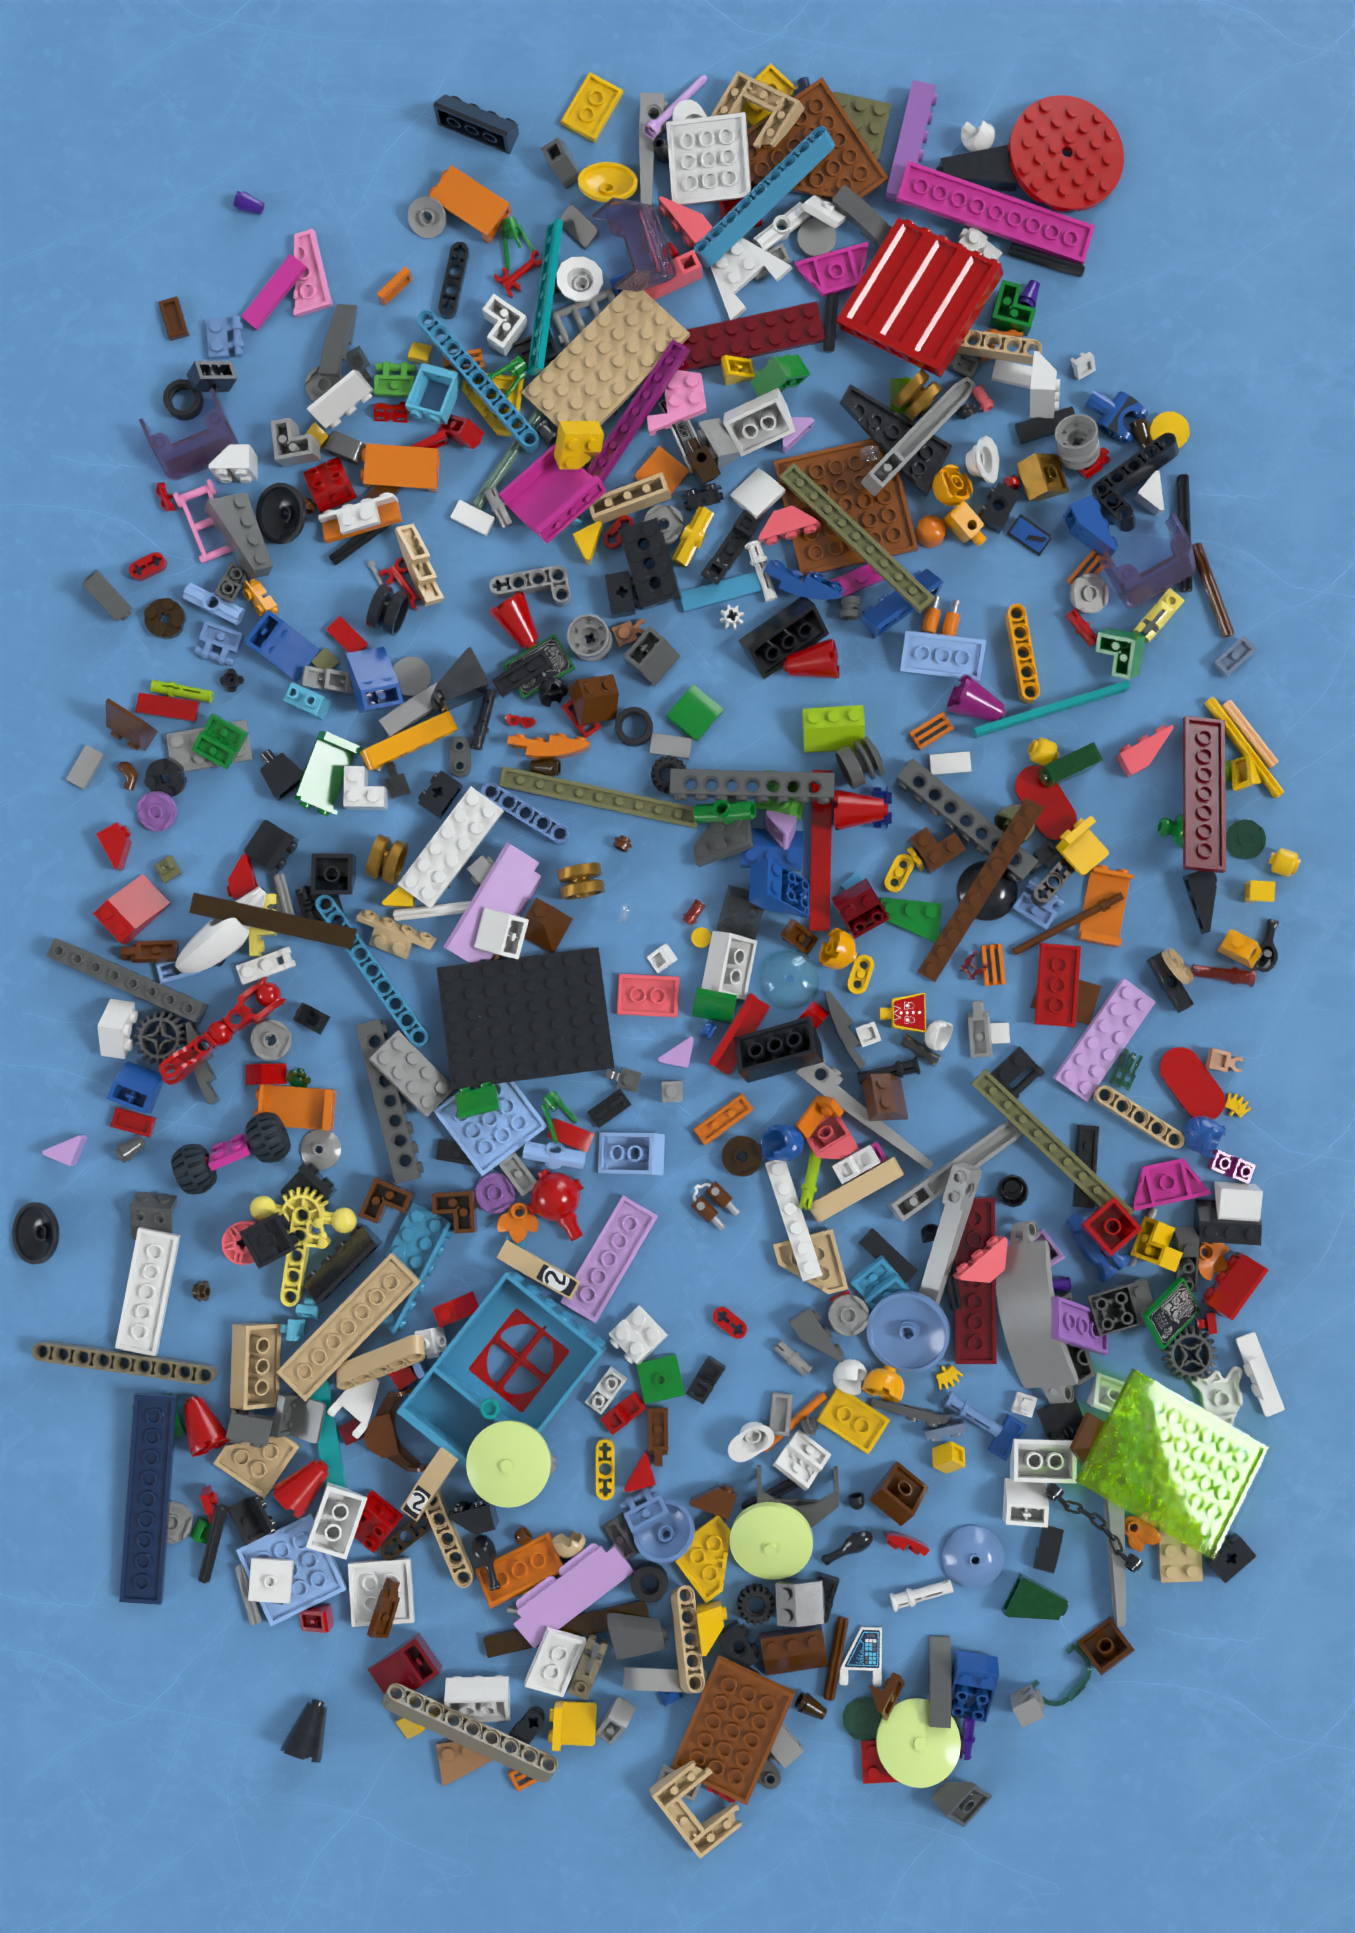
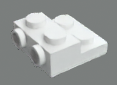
[958,227,1002,260]
[609,1305,668,1364]

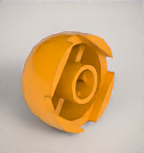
[932,464,973,507]
[819,928,857,970]
[862,1365,904,1403]

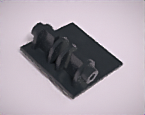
[295,885,344,922]
[1037,1396,1083,1440]

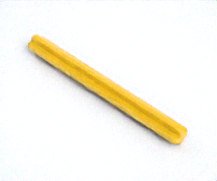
[1204,697,1284,798]

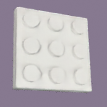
[348,1557,415,1627]

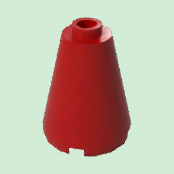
[488,591,539,650]
[783,638,840,679]
[834,790,888,830]
[183,1396,229,1457]
[271,1459,329,1518]

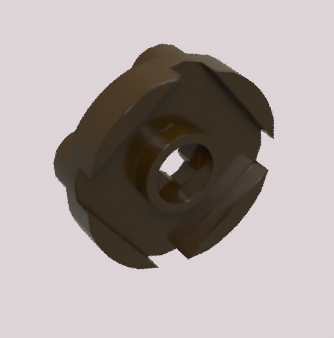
[144,598,186,639]
[722,1136,763,1177]

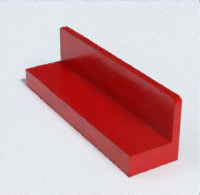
[708,993,770,1075]

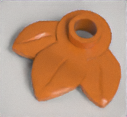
[497,1202,538,1244]
[1198,1242,1229,1281]
[1125,1511,1161,1552]

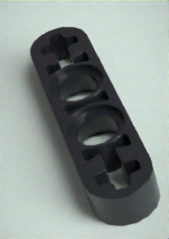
[438,242,469,319]

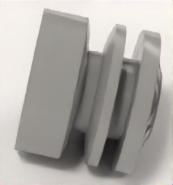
[1055,414,1100,470]
[567,614,613,662]

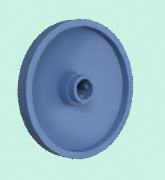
[867,1291,950,1373]

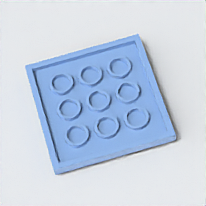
[434,1082,548,1176]
[236,1512,347,1626]

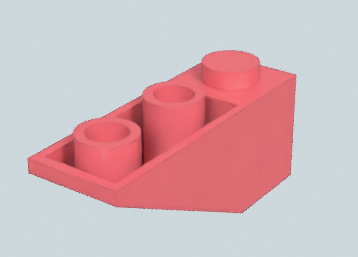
[658,196,713,250]
[641,250,703,300]
[1116,725,1174,778]

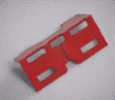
[373,401,408,423]

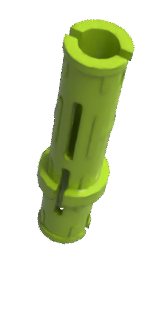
[150,679,214,703]
[798,1149,821,1210]

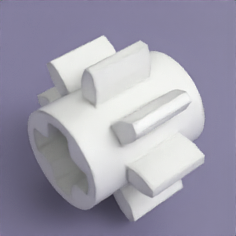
[720,605,744,630]

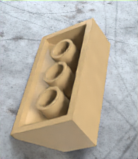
[230,1323,281,1410]

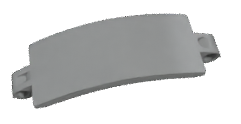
[996,1220,1078,1404]

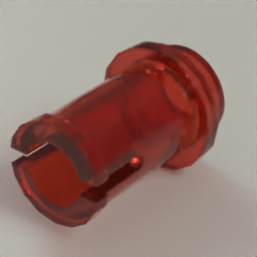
[682,899,706,926]

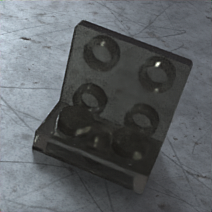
[716,885,764,940]

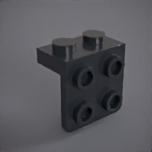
[244,820,299,874]
[281,1162,337,1218]
[228,1495,276,1546]

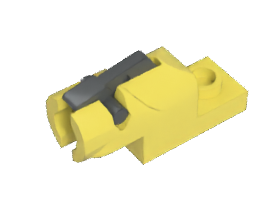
[1133,588,1185,643]
[248,894,282,957]

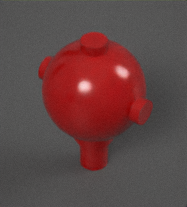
[527,1168,584,1242]

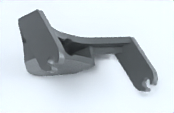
[757,1465,839,1528]

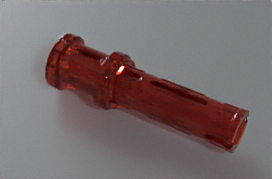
[1191,964,1256,987]

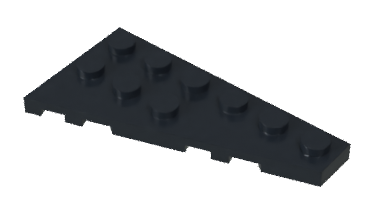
[839,384,952,497]

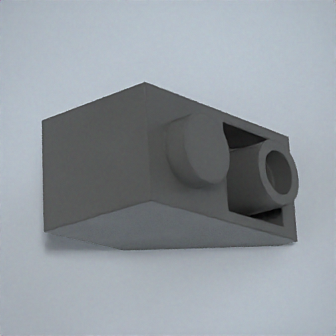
[541,137,580,189]

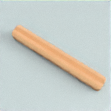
[1222,700,1278,768]

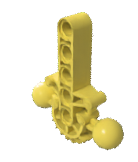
[250,1187,357,1307]

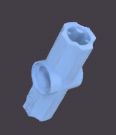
[182,583,245,625]
[522,1141,586,1170]

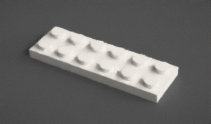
[398,787,504,909]
[115,1227,181,1356]

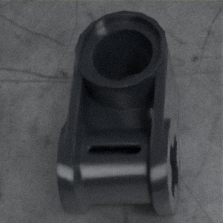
[508,1706,545,1745]

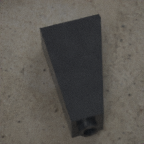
[936,145,1018,192]

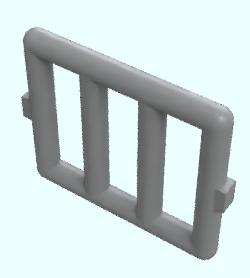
[551,288,616,348]

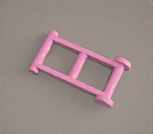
[173,478,233,563]

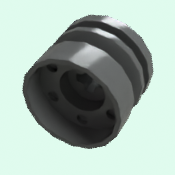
[835,736,885,789]

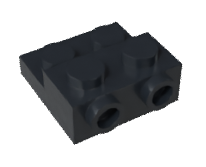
[239,1211,299,1269]

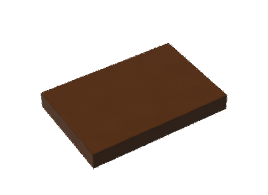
[1030,980,1101,1025]

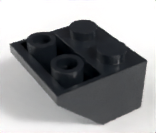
[448,1497,499,1535]

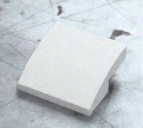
[730,468,786,520]
[773,1429,831,1491]

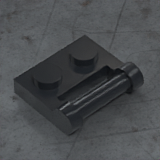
[990,1046,1045,1099]

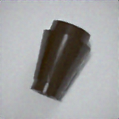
[1129,417,1152,449]
[530,757,561,777]
[795,1692,827,1720]

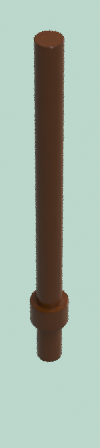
[1012,892,1124,956]

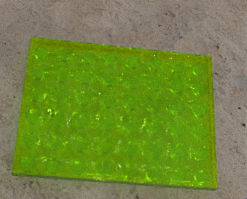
[1075,1368,1269,1560]

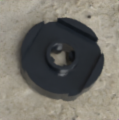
[144,758,187,798]

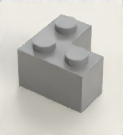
[271,417,321,467]

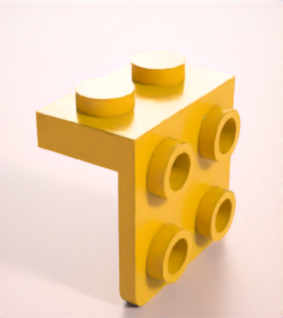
[1055,816,1109,876]
[548,1700,597,1751]

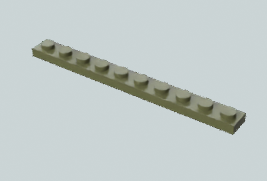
[779,463,935,613]
[499,766,697,829]
[970,1069,1134,1215]

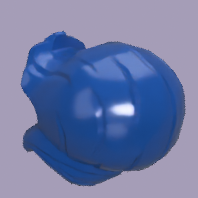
[1182,1116,1226,1158]
[760,1124,804,1162]

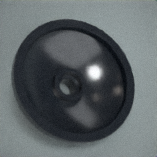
[256,483,306,544]
[956,860,1018,921]
[12,1202,60,1264]

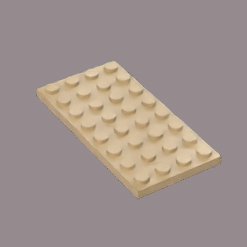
[521,281,690,429]

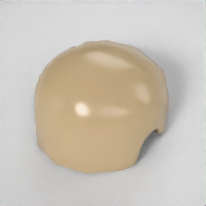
[552,1531,586,1558]

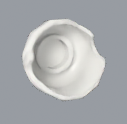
[925,1020,953,1051]

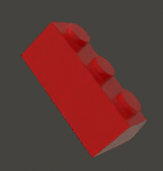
[1201,1252,1269,1321]

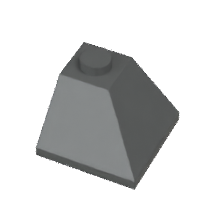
[931,1782,992,1827]

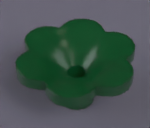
[285,1068,311,1088]

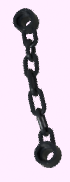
[1045,1483,1144,1573]

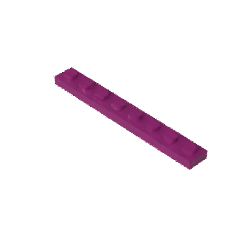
[586,339,690,483]

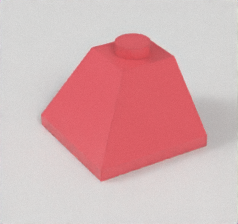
[805,1115,859,1159]

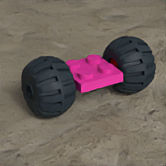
[171,1112,291,1195]

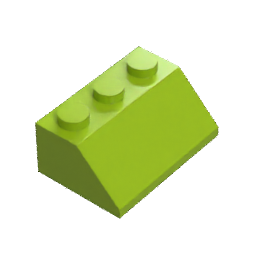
[801,705,865,753]

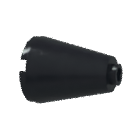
[280,1699,327,1763]

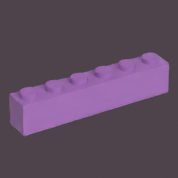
[884,80,938,206]

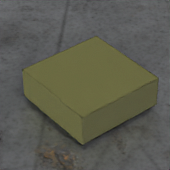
[311,647,340,670]

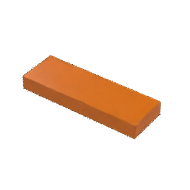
[693,1093,754,1145]

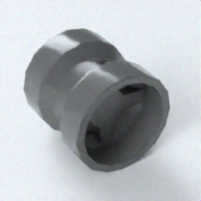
[840,596,861,621]

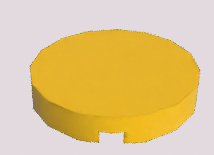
[1149,411,1190,449]

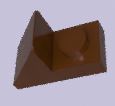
[780,918,818,956]
[869,1672,905,1721]

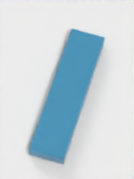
[680,571,761,613]

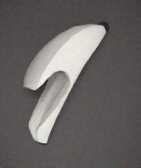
[171,887,266,975]

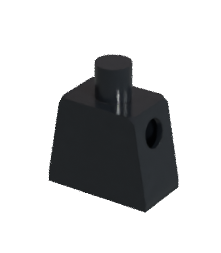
[260,749,304,801]

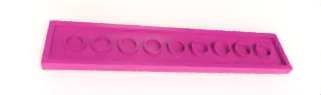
[896,161,1095,265]

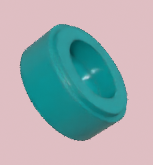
[480,1397,501,1419]

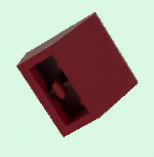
[831,878,890,939]

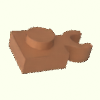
[612,619,646,648]
[1205,1048,1244,1072]

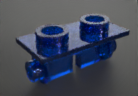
[871,786,892,829]

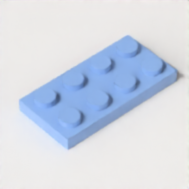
[900,630,986,680]

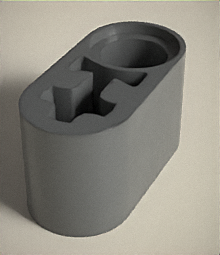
[324,431,366,465]

